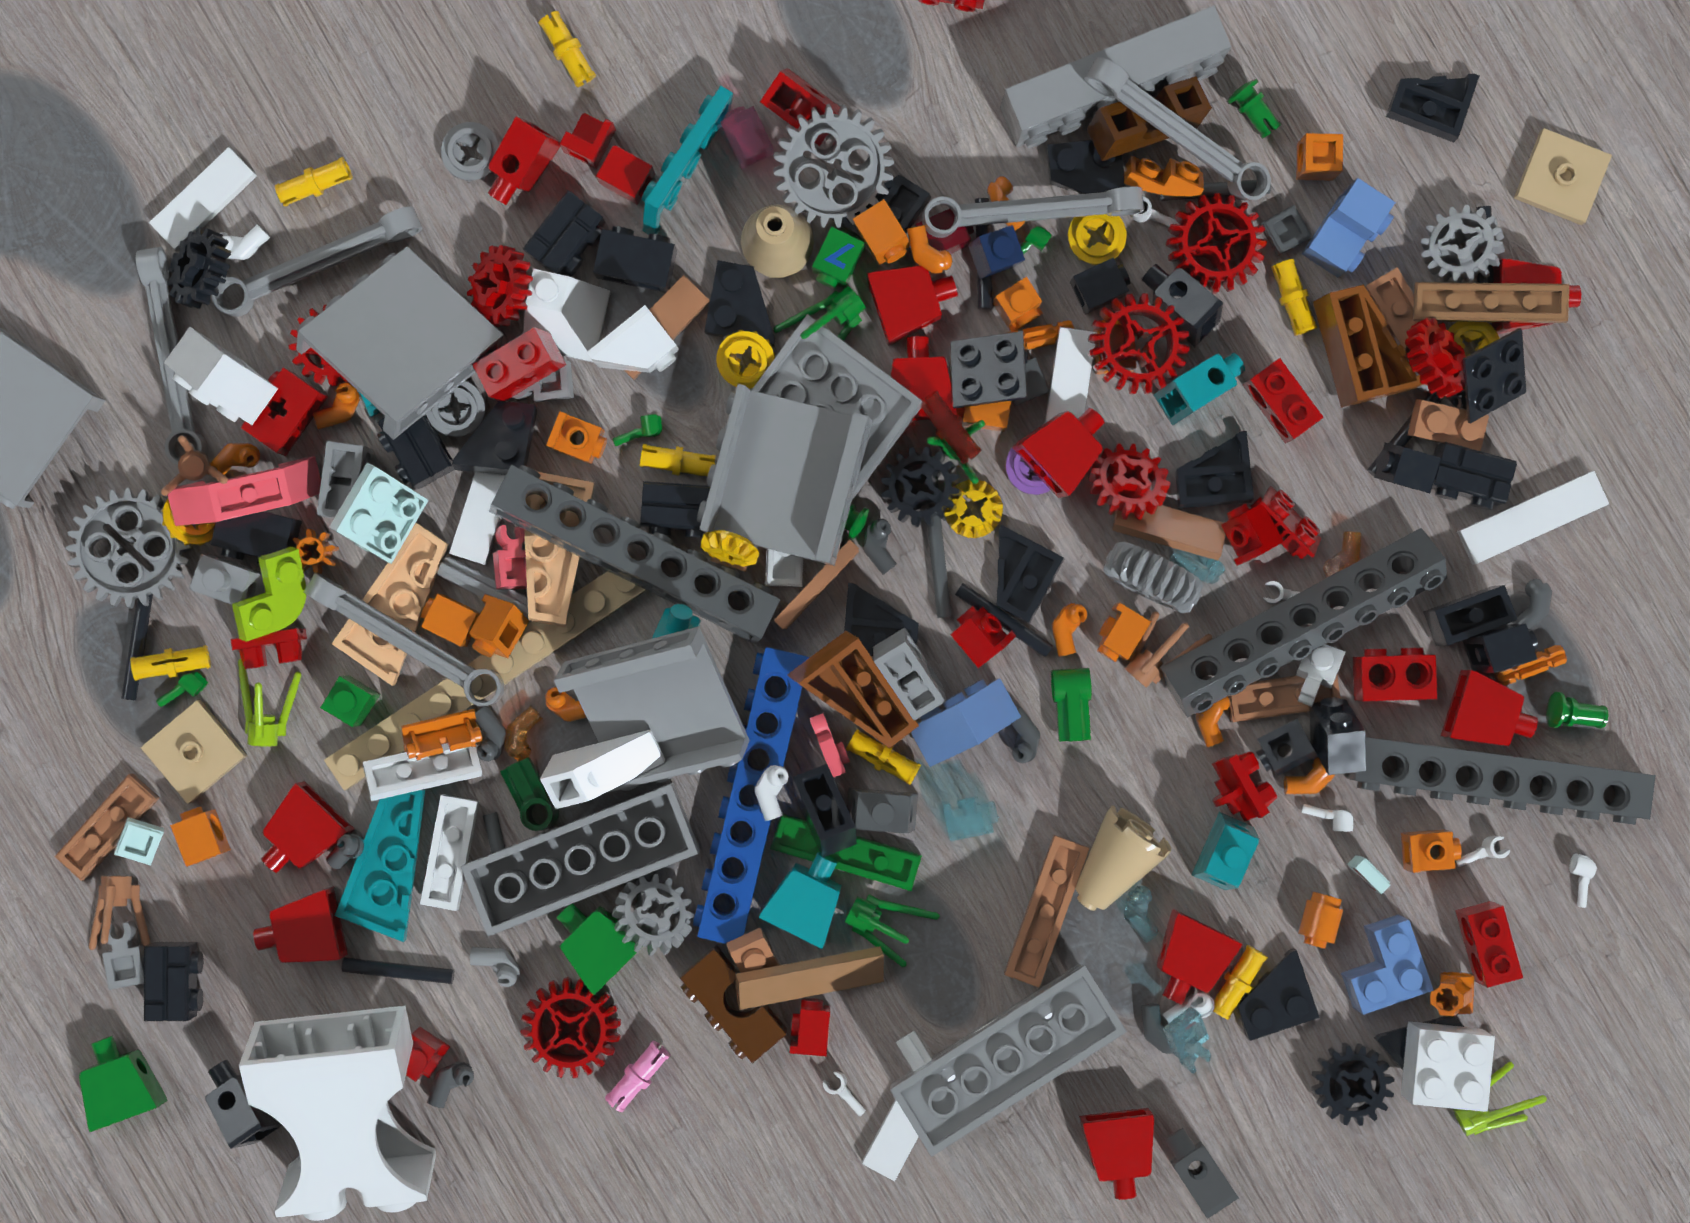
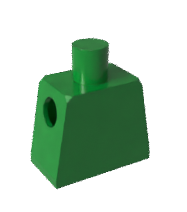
[556,903,643,995]
[79,1035,168,1132]

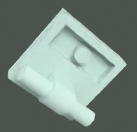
[329,463,428,564]

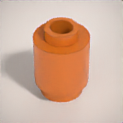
[1298,892,1343,949]

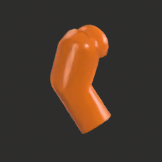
[313,382,360,430]
[1196,696,1230,747]

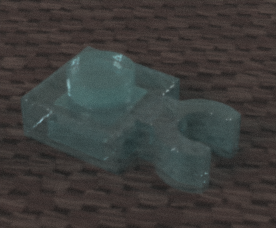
[1163,1007,1211,1074]

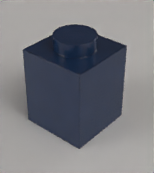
[968,225,1025,280]

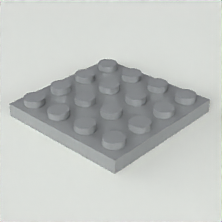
[724,314,925,500]

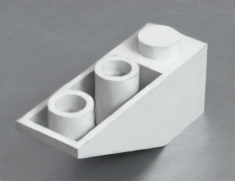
[540,729,665,809]

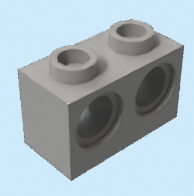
[317,441,373,519]
[873,628,946,721]

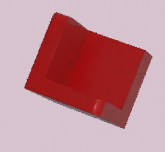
[559,113,616,169]
[596,145,656,205]

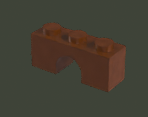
[1087,76,1212,161]
[680,945,787,1064]

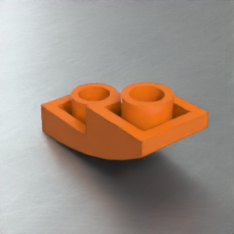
[1124,155,1204,196]

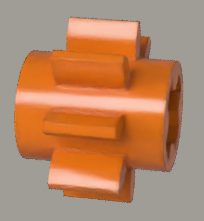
[293,529,339,574]

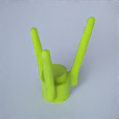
[238,659,301,747]
[1453,1062,1547,1136]

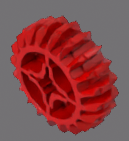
[1166,193,1267,294]
[1088,293,1190,395]
[520,977,621,1078]

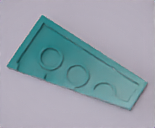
[642,85,733,235]
[334,789,425,942]

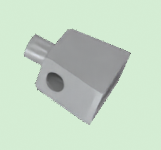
[189,553,265,605]

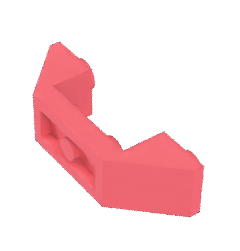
[167,456,321,526]

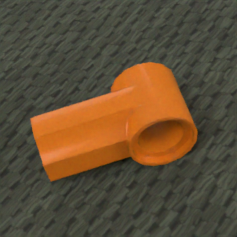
[1430,972,1474,1017]

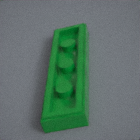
[770,813,922,891]

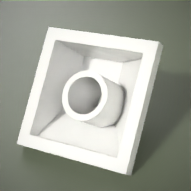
[523,269,610,363]
[586,305,679,373]

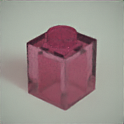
[720,106,774,170]

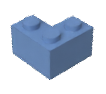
[1302,178,1396,278]
[911,678,1021,767]
[1341,915,1433,1015]

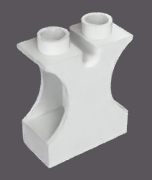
[239,1006,436,1221]

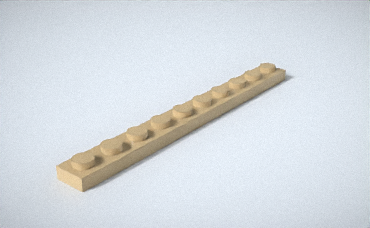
[324,556,647,791]

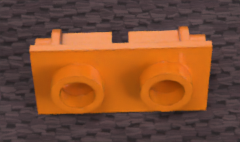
[401,709,482,761]

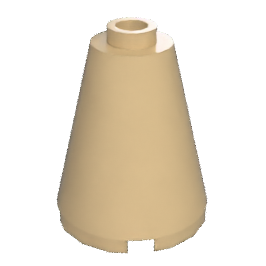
[741,205,814,278]
[1075,805,1172,911]

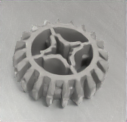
[1103,542,1204,613]

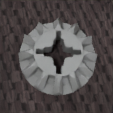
[441,122,499,182]
[426,380,485,437]

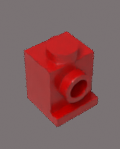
[1221,503,1284,566]
[950,606,1016,669]
[789,998,830,1057]
[406,1027,450,1082]

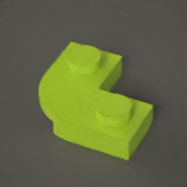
[232,547,306,642]

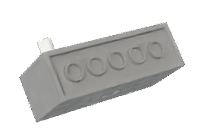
[890,964,1127,1157]

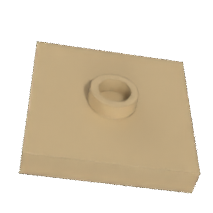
[1514,128,1612,225]
[141,700,247,804]

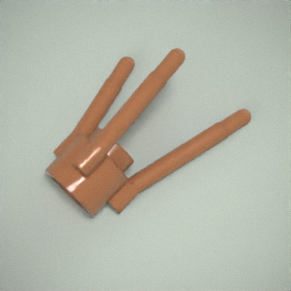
[161,435,228,496]
[1125,611,1212,688]
[89,876,150,950]

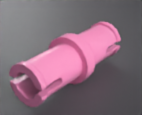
[605,1041,670,1112]

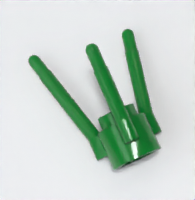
[773,286,866,341]
[927,420,985,484]
[845,894,940,967]

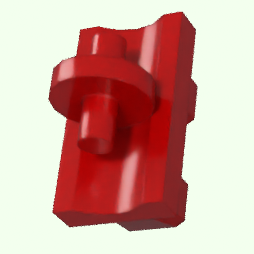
[230,628,307,669]
[1212,751,1277,821]

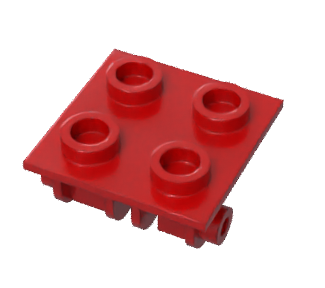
[1250,486,1321,559]

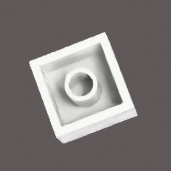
[164,327,278,425]
[1401,1021,1495,1112]

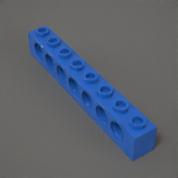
[693,647,810,944]

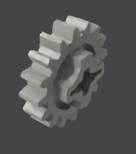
[1421,205,1505,283]
[612,874,694,956]

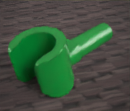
[1020,226,1051,255]
[612,414,662,446]
[156,672,208,707]

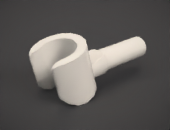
[1131,196,1180,227]
[1263,581,1300,604]
[1301,804,1353,832]
[1455,836,1510,867]
[1569,853,1597,908]
[823,1071,866,1116]

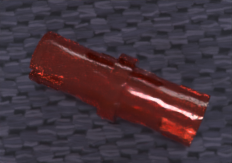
[920,390,982,464]

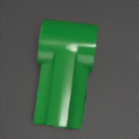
[1051,668,1092,742]

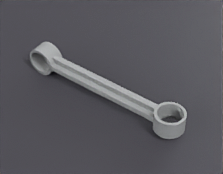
[1084,57,1271,201]
[922,187,1144,238]
[212,206,423,317]
[136,247,208,465]
[303,572,504,706]

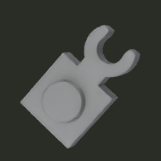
[512,360,574,402]
[102,921,144,990]

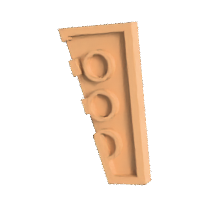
[524,472,594,627]
[332,523,449,686]

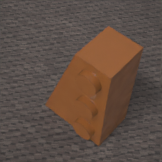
[1313,285,1425,408]
[787,631,919,748]

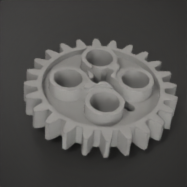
[773,104,894,228]
[65,488,192,608]

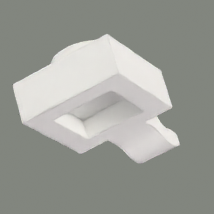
[1296,644,1346,707]

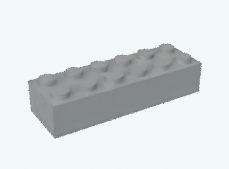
[1000,5,1231,148]
[461,782,700,936]

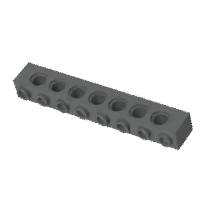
[489,465,780,644]
[1161,528,1448,718]
[1346,737,1656,825]

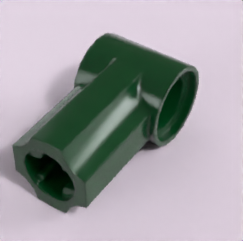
[500,757,559,831]

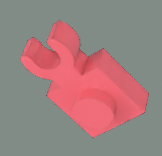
[493,525,527,590]
[810,713,850,777]

